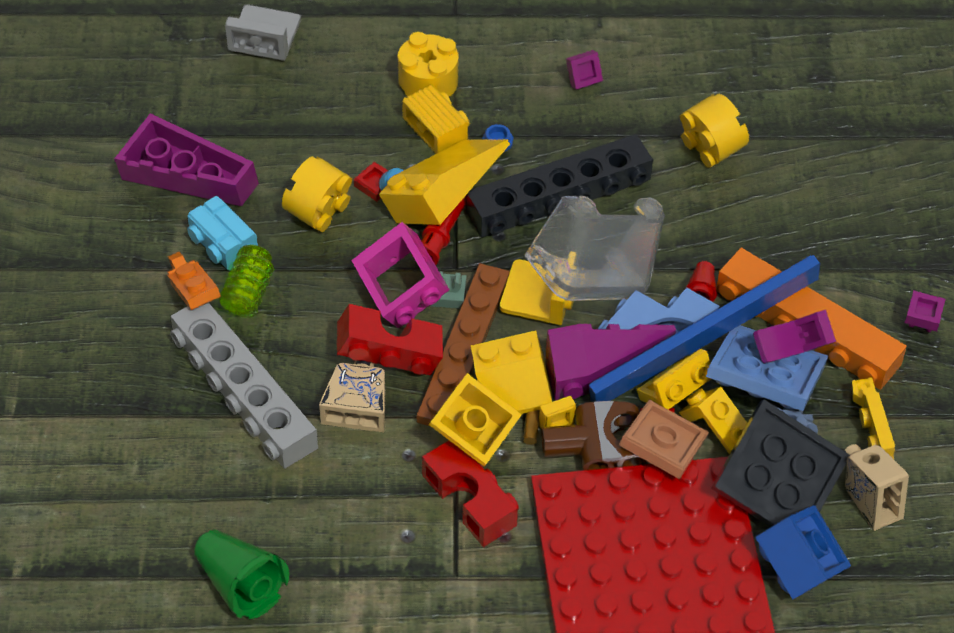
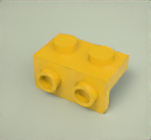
[637,349,711,410]

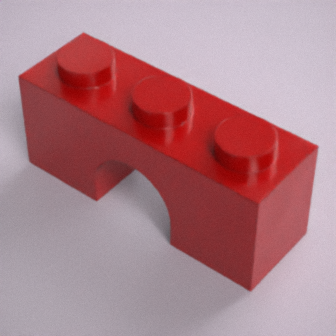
[337,304,443,376]
[422,440,519,547]

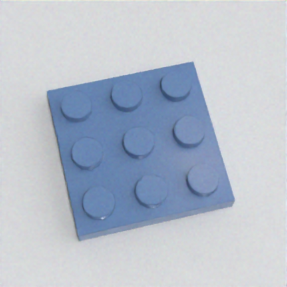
[706,325,828,411]

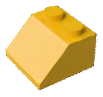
[471,330,553,414]
[429,373,522,466]

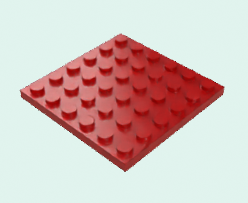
[531,457,775,633]

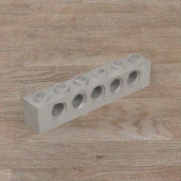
[170,302,318,469]

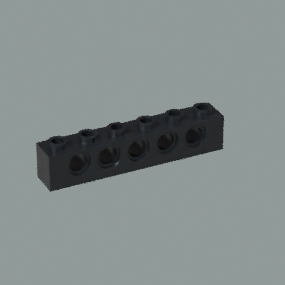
[466,134,653,238]

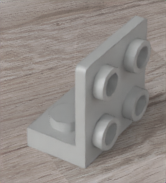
[225,5,301,60]

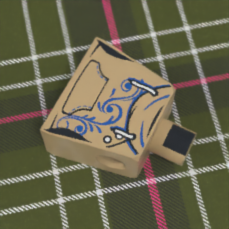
[319,360,385,433]
[844,444,909,531]

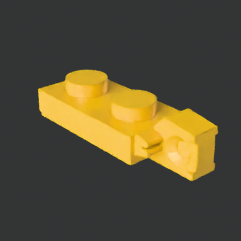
[852,377,895,459]

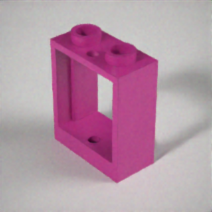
[351,222,450,329]

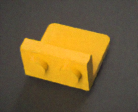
[500,249,583,325]

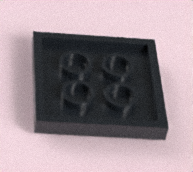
[711,400,850,527]

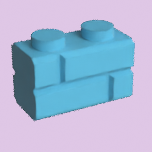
[187,196,258,271]

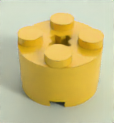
[398,32,458,97]
[680,93,749,168]
[282,156,352,232]

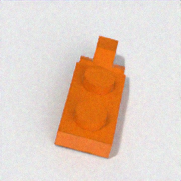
[167,252,221,310]

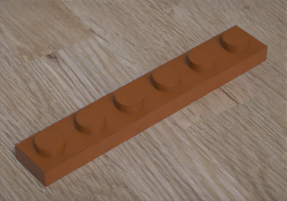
[417,263,510,427]

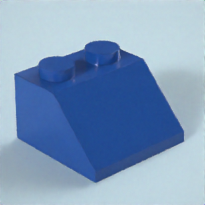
[755,505,851,600]

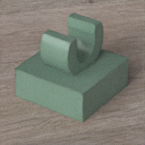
[431,271,466,309]

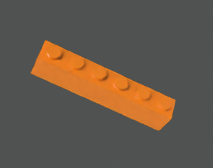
[716,248,907,390]

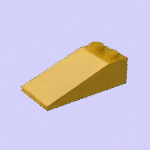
[379,139,510,225]

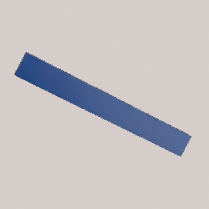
[589,255,820,402]

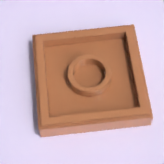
[619,400,709,479]

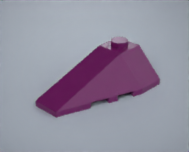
[545,324,676,401]

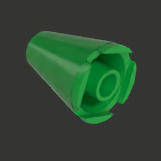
[194,530,289,619]

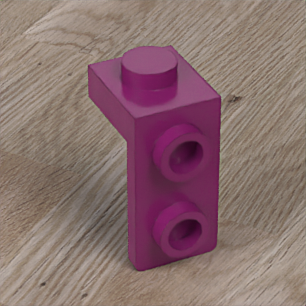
[753,310,836,364]

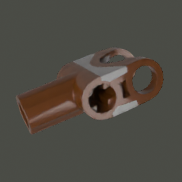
[541,401,646,470]

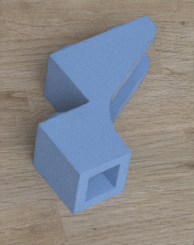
[598,287,720,333]

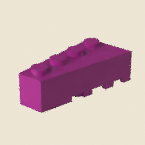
[114,113,259,206]

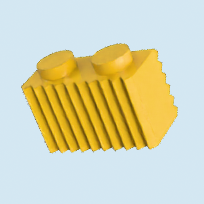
[402,84,469,154]

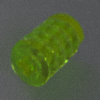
[219,245,275,318]

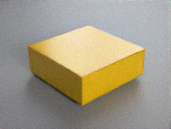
[539,395,576,429]

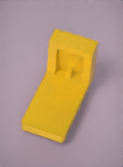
[679,386,747,454]

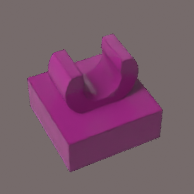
[566,50,603,89]
[905,290,946,332]

